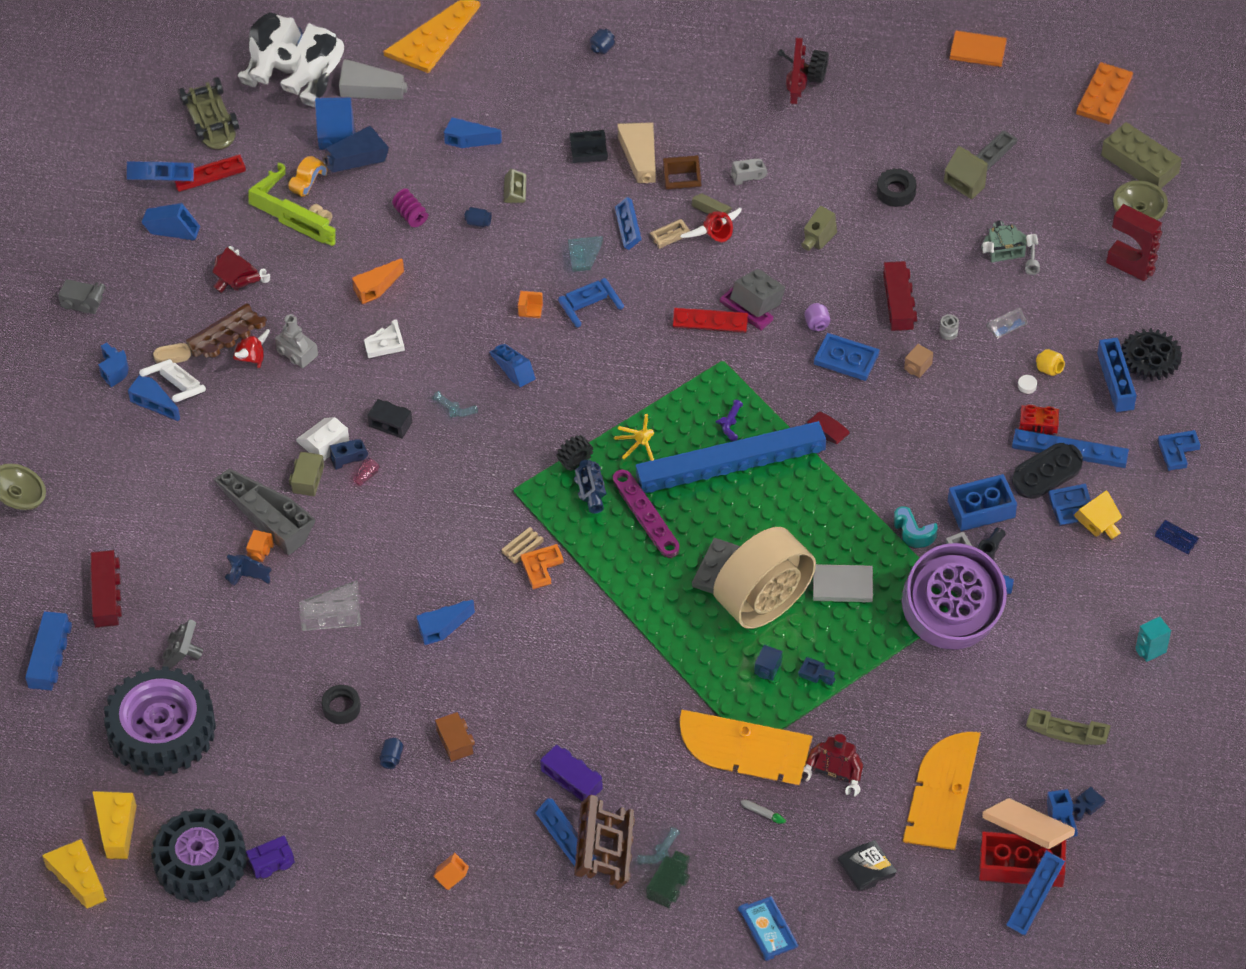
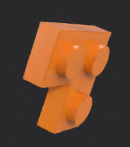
[520,544,564,589]

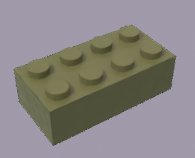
[1101,122,1182,188]

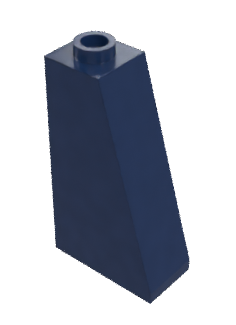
[323,126,389,173]

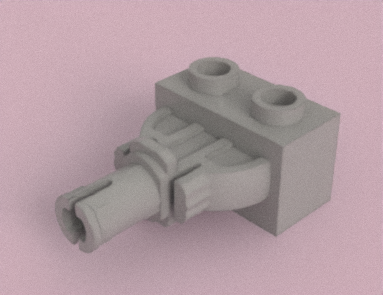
[275,314,318,369]

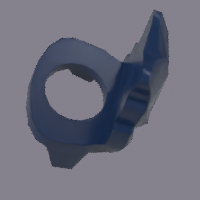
[225,554,272,586]

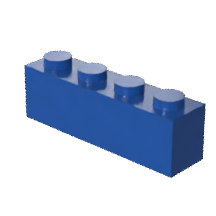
[1097,337,1137,412]
[25,611,72,691]

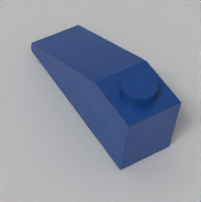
[128,374,180,421]

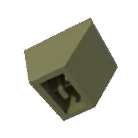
[944,146,988,200]

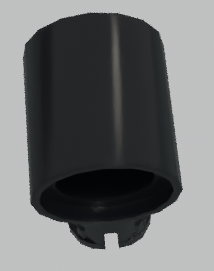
[978,527,1006,561]

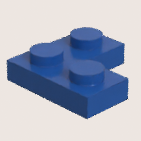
[1157,430,1201,471]

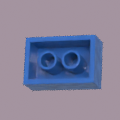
[948,474,1017,531]

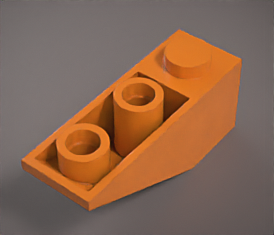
[352,258,404,304]

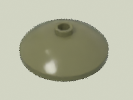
[1113,181,1168,220]
[0,464,46,510]

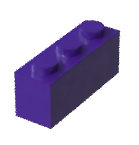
[540,744,603,801]

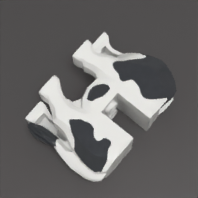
[238,12,344,108]

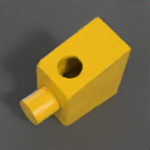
[1074,490,1122,540]

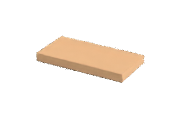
[983,798,1075,849]

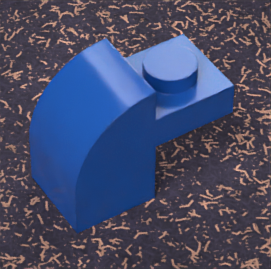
[98,342,129,387]
[1047,789,1078,837]

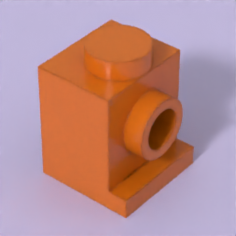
[246,530,274,562]

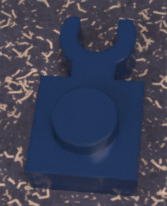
[1073,787,1106,821]

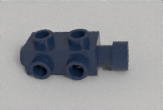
[574,460,606,514]

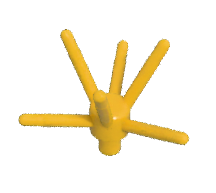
[614,414,654,461]

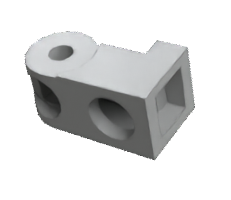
[731,159,768,185]

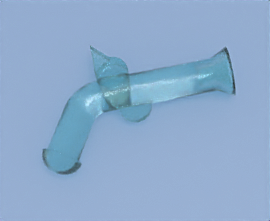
[433,391,478,418]
[637,827,681,864]

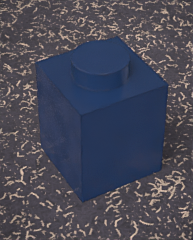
[754,645,782,681]

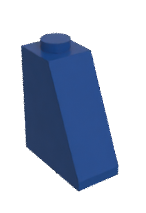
[142,203,200,240]

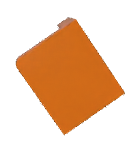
[518,291,543,318]
[434,852,469,890]

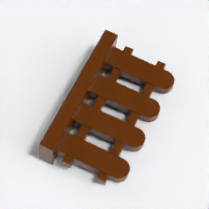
[186,303,267,358]

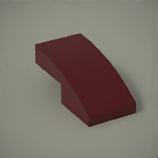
[807,411,850,444]

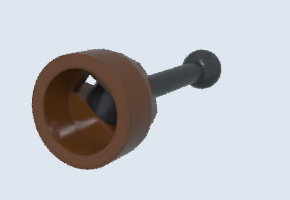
[778,49,810,77]

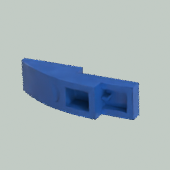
[127,161,194,181]

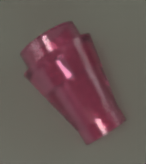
[353,458,380,486]

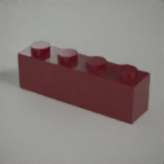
[883,261,917,331]
[91,550,122,628]

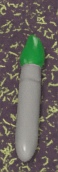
[741,800,786,824]

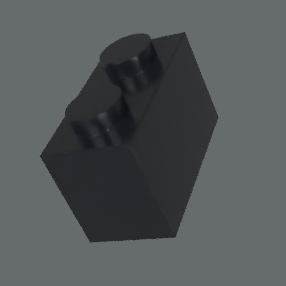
[367,399,413,439]

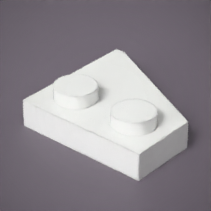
[364,319,405,358]

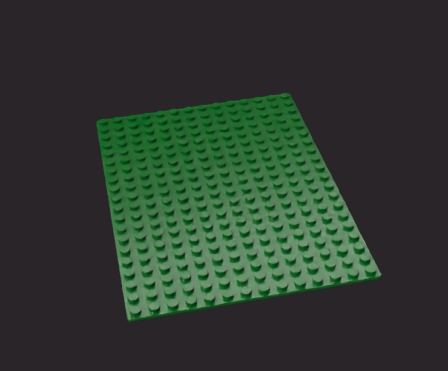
[514,361,964,730]

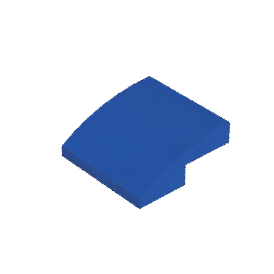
[1048,483,1093,526]

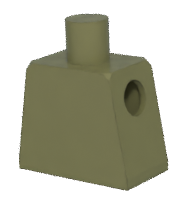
[801,205,837,251]

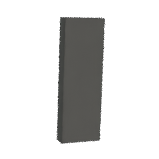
[976,130,1017,171]

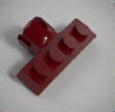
[786,38,807,104]

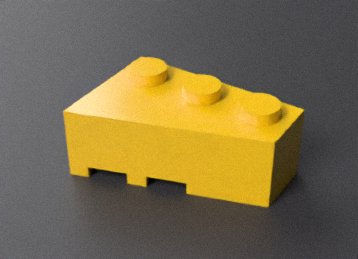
[92,791,137,859]
[42,839,106,908]

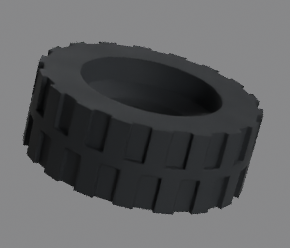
[877,168,917,207]

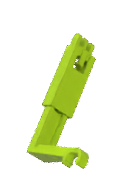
[248,163,336,246]

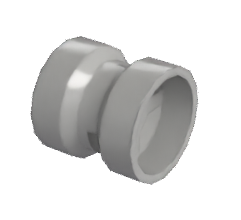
[939,314,959,340]

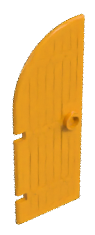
[680,710,812,785]
[902,732,981,850]

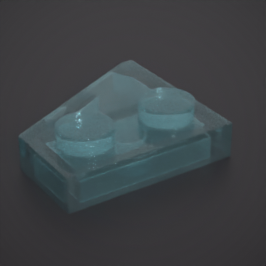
[568,236,603,272]

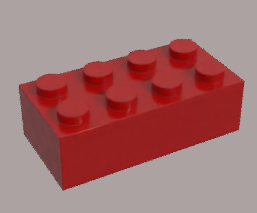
[979,832,1066,887]

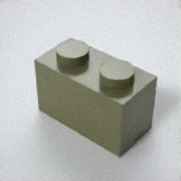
[289,452,324,496]

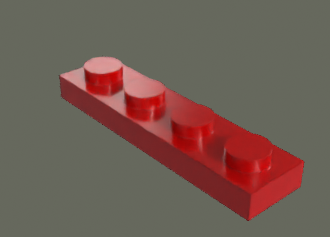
[173,154,246,192]
[673,308,748,333]

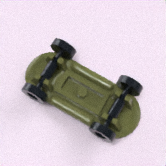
[178,77,240,150]

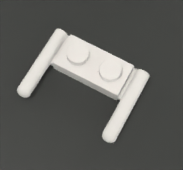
[139,359,206,402]

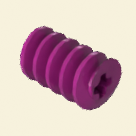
[392,188,429,227]

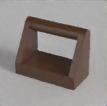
[663,155,702,190]

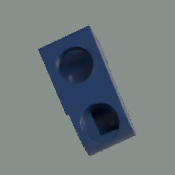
[330,439,368,470]

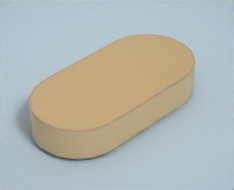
[153,343,191,363]

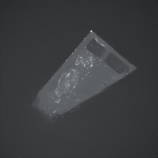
[299,580,361,631]

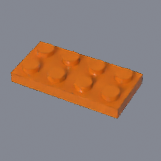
[1076,62,1133,125]

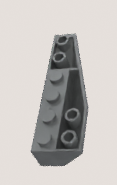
[214,468,316,555]

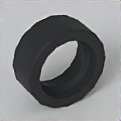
[322,685,361,724]

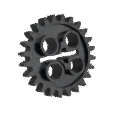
[1121,328,1182,381]

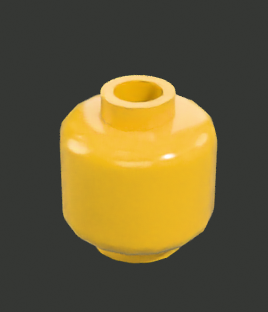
[1036,349,1065,376]

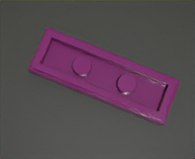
[720,288,773,331]

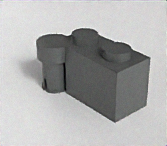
[58,279,106,314]

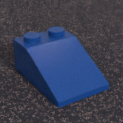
[315,98,355,150]

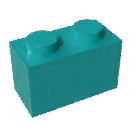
[1135,616,1171,662]

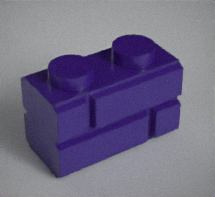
[246,835,295,879]

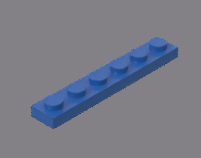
[1012,429,1129,468]

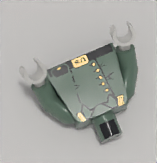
[981,220,1038,263]

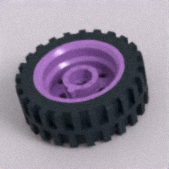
[104,666,216,776]

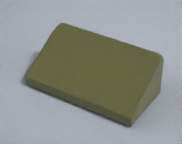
[504,169,526,203]
[692,193,732,214]

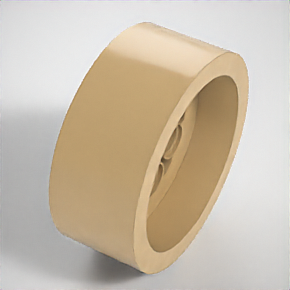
[713,527,816,629]

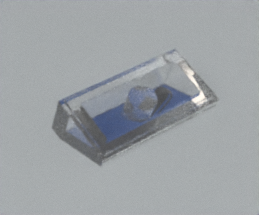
[985,307,1028,339]

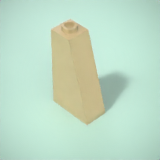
[618,123,656,183]

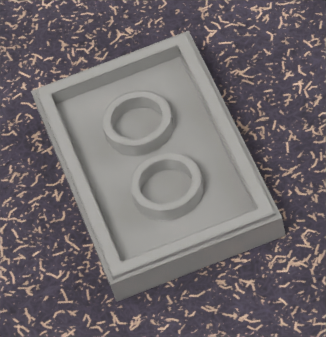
[813,564,873,602]

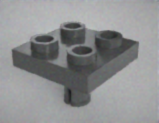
[162,619,203,670]

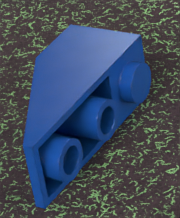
[444,117,502,148]
[489,344,536,387]
[416,599,475,645]

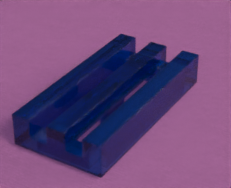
[1155,520,1199,555]

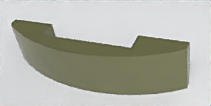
[1026,708,1111,745]

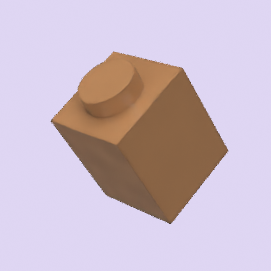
[904,344,933,378]

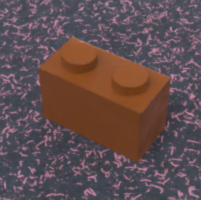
[435,712,475,762]

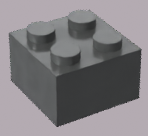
[730,269,786,317]

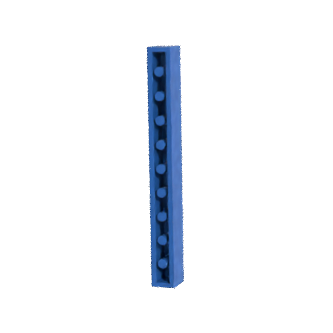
[636,421,826,493]

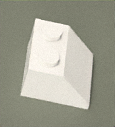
[296,417,349,461]

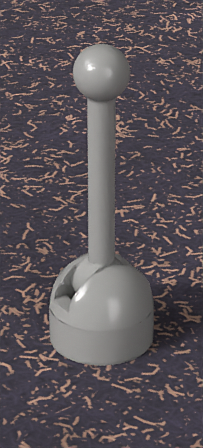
[1025,244,1040,275]

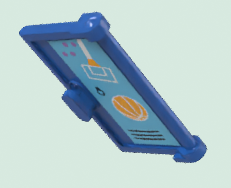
[738,896,799,961]

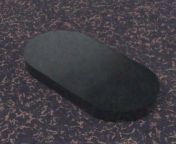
[1012,443,1083,499]

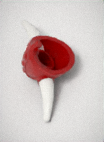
[681,208,741,242]
[233,329,270,368]

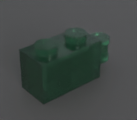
[646,850,690,908]

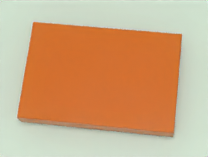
[950,31,1007,67]

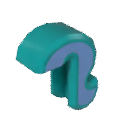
[893,506,938,548]

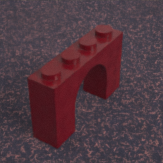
[1106,204,1163,282]

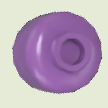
[804,303,830,331]

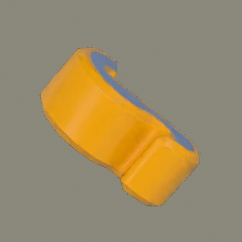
[288,156,328,197]

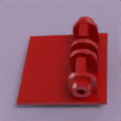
[1019,404,1059,435]

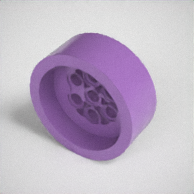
[902,543,1007,650]

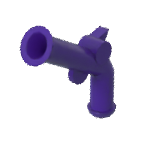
[716,399,743,442]

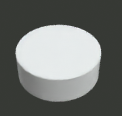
[1018,375,1037,394]

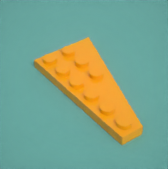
[383,0,480,73]

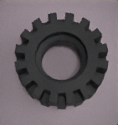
[808,50,829,83]
[557,435,594,471]

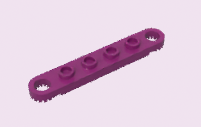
[613,470,679,558]

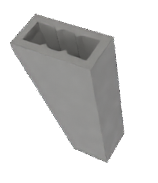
[339,59,407,100]

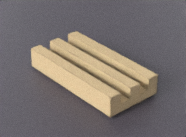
[650,219,690,249]
[502,527,544,564]

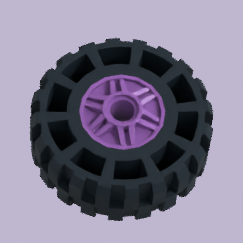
[151,808,247,902]

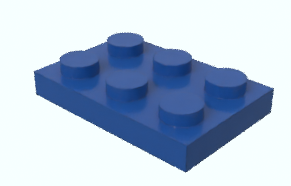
[814,333,880,381]

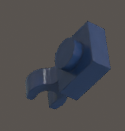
[798,657,836,686]

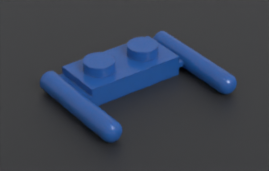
[558,278,624,328]

